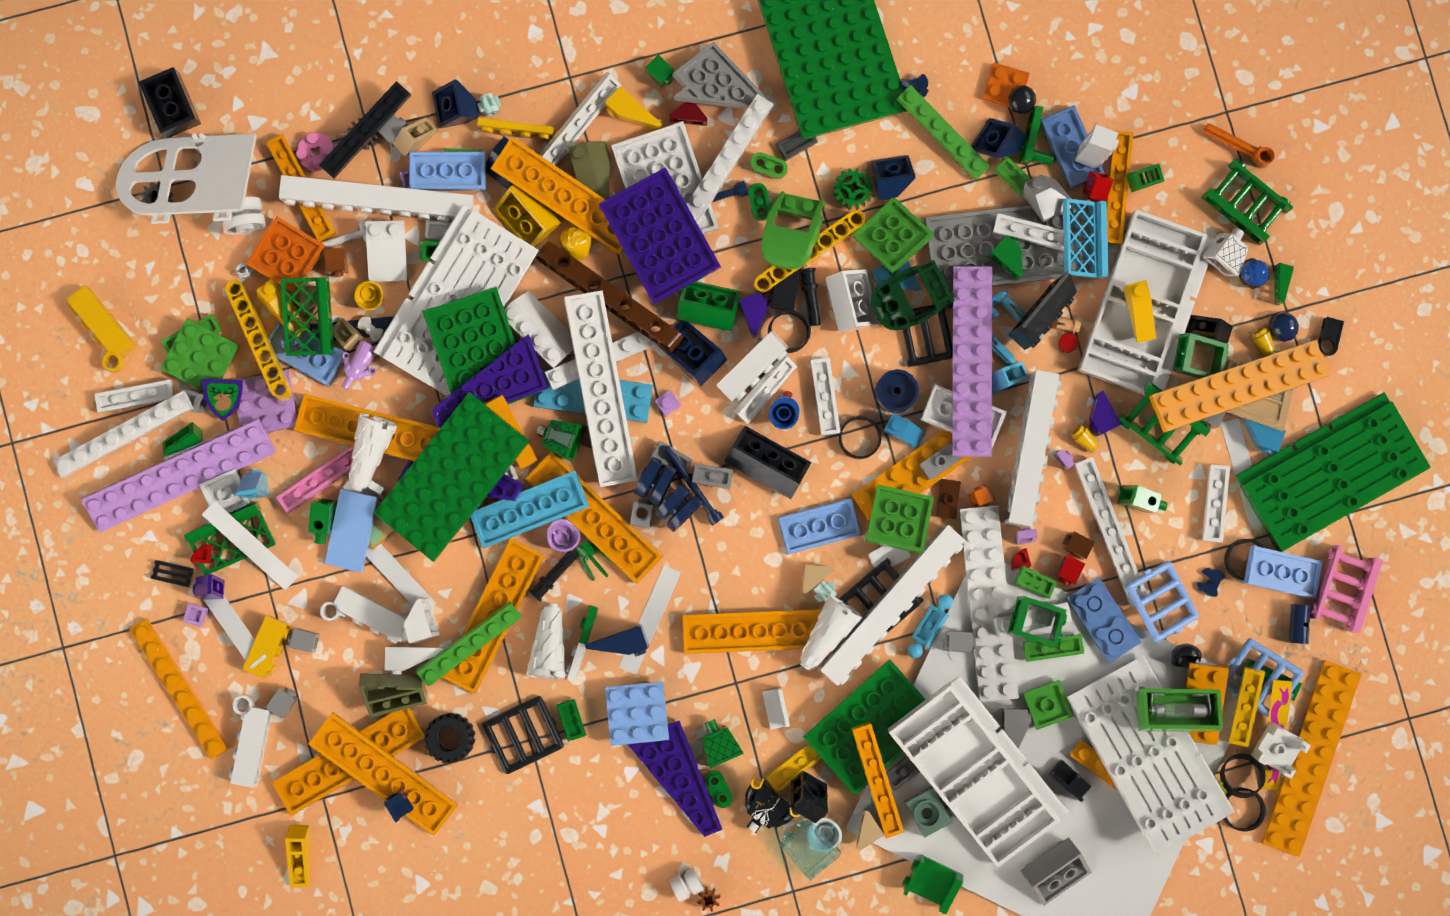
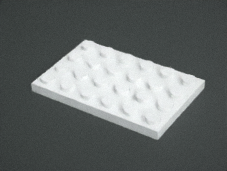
[611,121,719,235]

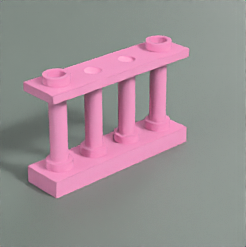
[1310,545,1383,633]

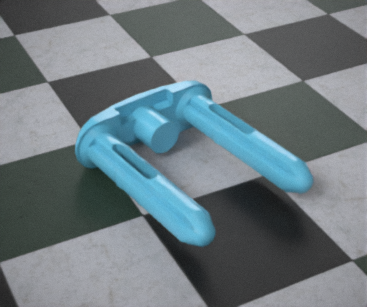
[992,290,1043,365]

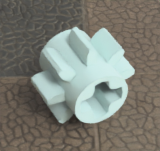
[477,93,501,117]
[814,580,837,603]

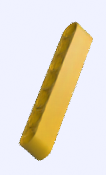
[754,210,865,295]
[225,280,292,401]

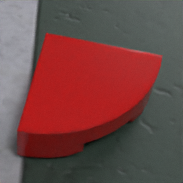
[190,544,213,564]
[1011,548,1032,571]

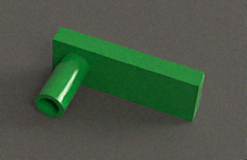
[1018,105,1054,166]

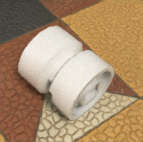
[669,867,704,902]

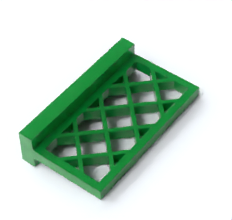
[280,277,334,356]
[184,502,276,575]

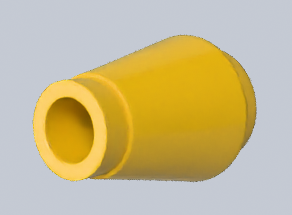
[1252,327,1276,357]
[1071,425,1099,453]

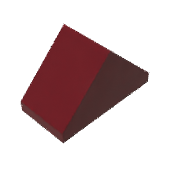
[669,102,708,126]

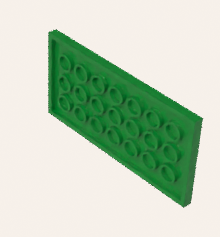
[374,392,530,562]

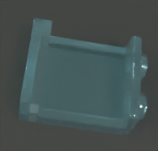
[780,818,841,881]

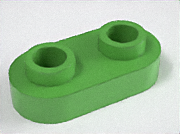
[751,152,787,179]

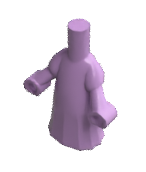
[341,340,377,390]

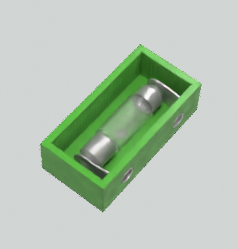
[1136,689,1223,732]

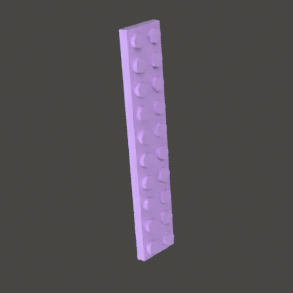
[952,267,992,457]
[81,417,276,532]

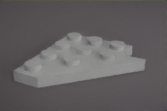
[672,41,765,109]

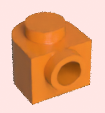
[968,484,996,508]

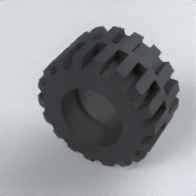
[424,713,476,763]

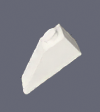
[385,646,445,674]

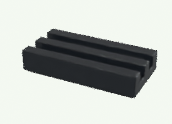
[150,560,194,587]

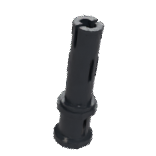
[799,268,821,326]
[528,551,578,602]

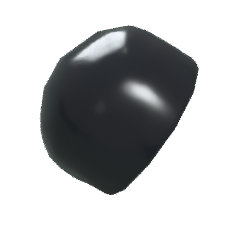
[1008,85,1036,114]
[1171,643,1202,667]

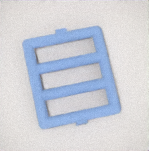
[1125,561,1199,643]
[1226,638,1304,717]

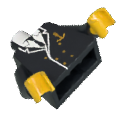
[745,775,800,833]

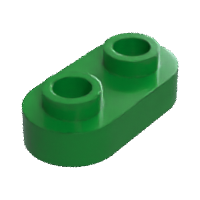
[748,183,771,221]
[705,770,733,808]

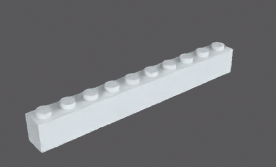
[279,175,475,222]
[818,525,965,686]

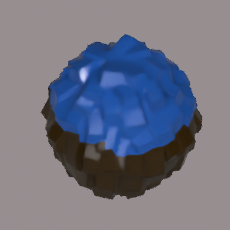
[1238,258,1270,289]

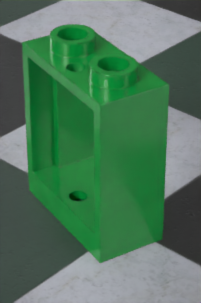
[1172,333,1229,379]
[1007,596,1067,648]

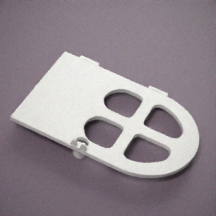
[116,133,256,224]

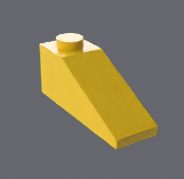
[605,86,662,130]
[256,279,311,337]
[1123,280,1156,343]
[285,825,311,887]

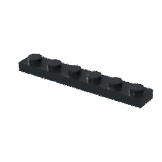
[319,81,412,179]

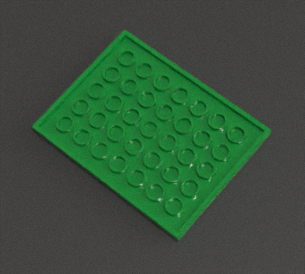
[757,0,908,140]

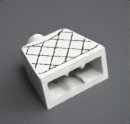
[1203,228,1248,276]

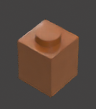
[324,247,349,277]

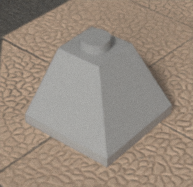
[1023,175,1075,222]

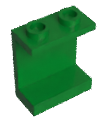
[902,854,963,915]

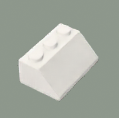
[825,269,880,333]
[402,598,440,643]

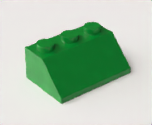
[676,281,741,331]

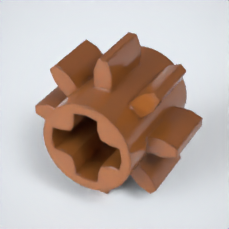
[697,887,721,912]

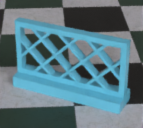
[1063,198,1108,280]

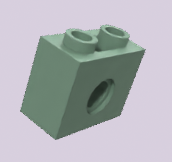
[904,786,952,838]

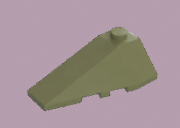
[568,141,611,200]

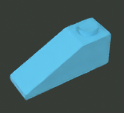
[236,470,270,499]

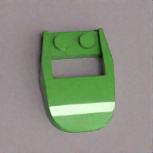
[761,191,825,269]

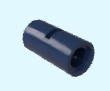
[1289,604,1311,644]

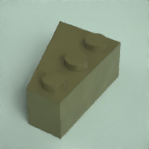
[359,673,427,718]

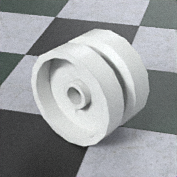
[220,197,266,235]

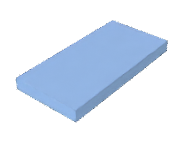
[409,152,486,191]
[268,321,347,387]
[324,489,379,573]
[778,498,862,555]
[1244,546,1323,599]

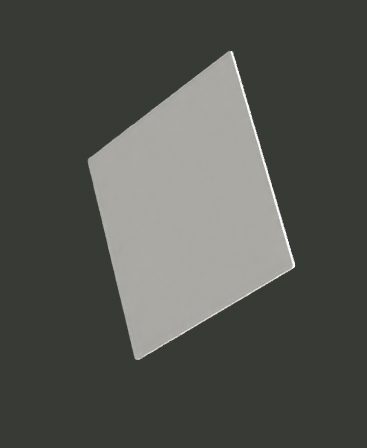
[846,562,1242,916]

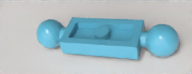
[907,594,953,659]

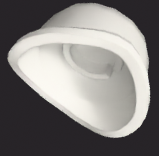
[808,817,842,852]

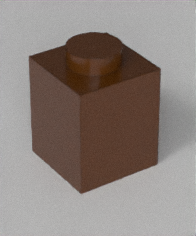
[1062,531,1095,560]

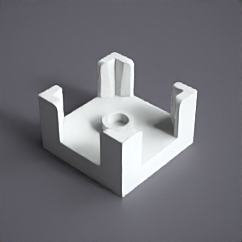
[1251,721,1311,779]

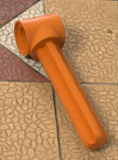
[1203,123,1275,168]

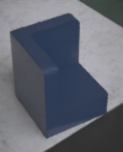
[384,789,414,823]

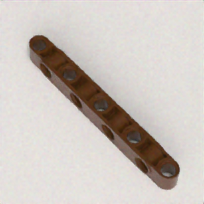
[536,241,683,353]

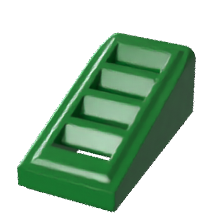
[1126,163,1165,192]
[1274,263,1294,306]
[162,422,203,456]

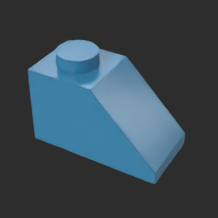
[882,413,925,449]
[1243,419,1286,455]

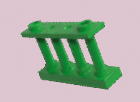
[1201,159,1293,245]
[1119,380,1210,466]

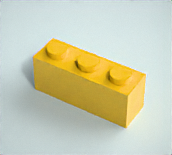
[242,615,291,679]

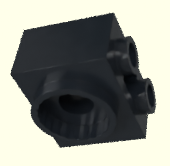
[791,771,828,823]

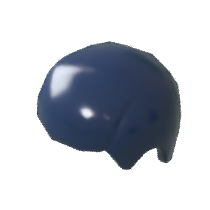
[1269,312,1299,342]

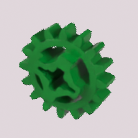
[833,168,874,210]

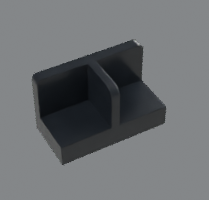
[1049,759,1092,802]

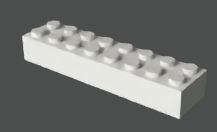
[1003,370,1061,528]

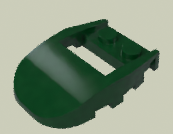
[871,260,954,331]

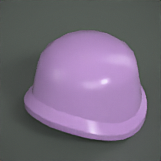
[547,519,580,552]

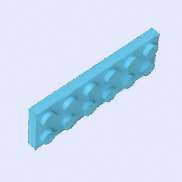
[534,369,653,423]
[471,471,590,549]

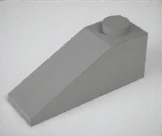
[1002,708,1031,749]

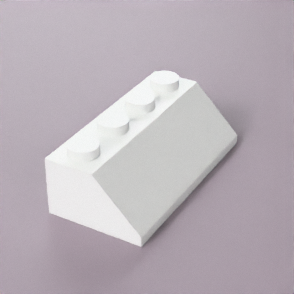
[504,291,574,369]

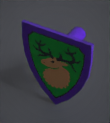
[203,379,243,421]

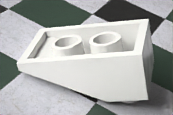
[365,220,407,282]

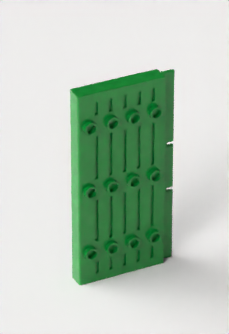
[1235,392,1431,552]

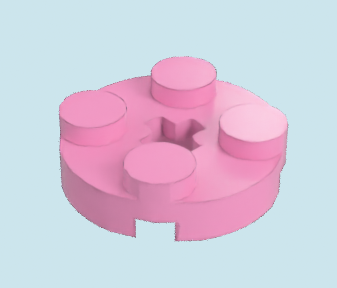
[296,132,335,172]

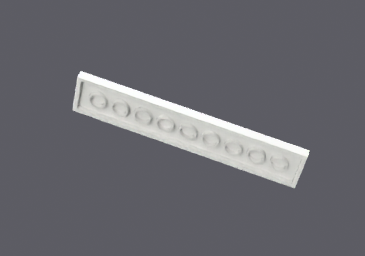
[564,291,638,487]
[959,506,1019,702]

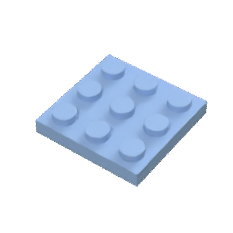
[605,681,669,746]

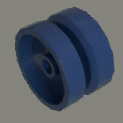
[874,369,919,414]
[634,457,677,506]
[654,484,702,533]

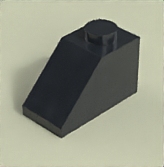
[768,271,800,310]
[1185,315,1233,344]

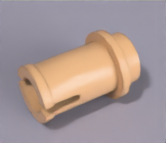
[1056,318,1081,334]

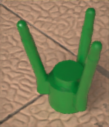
[575,540,617,581]

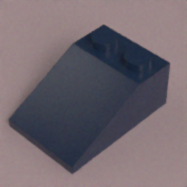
[657,321,727,387]
[585,625,650,657]

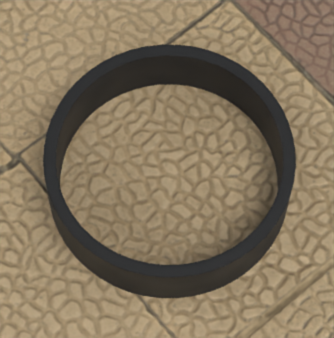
[768,310,811,353]
[839,416,882,459]
[1224,539,1265,581]
[1220,753,1266,798]
[1223,787,1266,832]

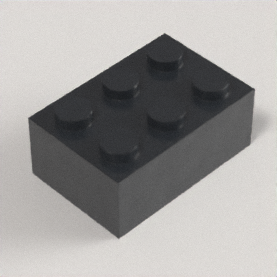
[139,67,201,138]

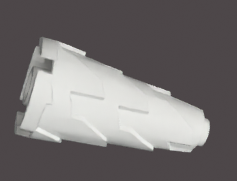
[348,413,397,491]
[800,595,862,670]
[526,603,566,680]

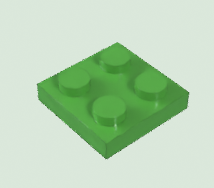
[1022,680,1073,730]

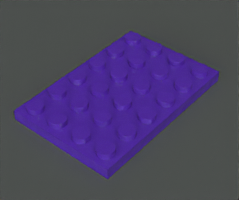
[599,167,721,305]

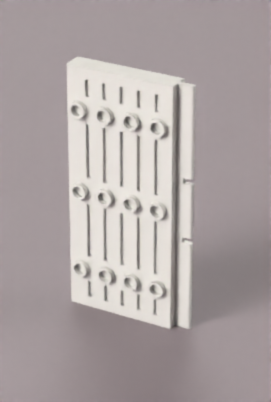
[373,204,539,396]
[1077,209,1214,396]
[1066,655,1235,855]
[888,676,1068,867]

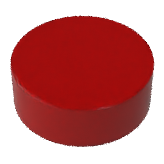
[1058,333,1079,353]

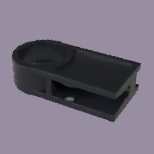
[1318,317,1344,357]

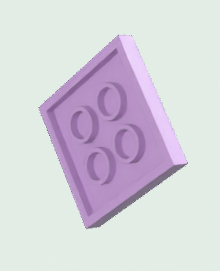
[237,370,298,433]

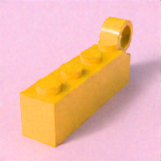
[67,285,138,373]

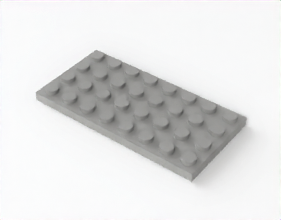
[925,205,1085,292]

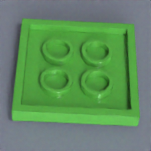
[853,198,934,274]
[160,318,240,391]
[865,485,934,554]

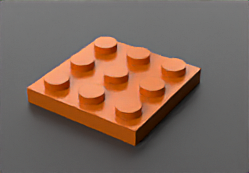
[246,216,326,294]

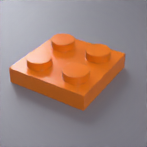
[982,62,1030,108]

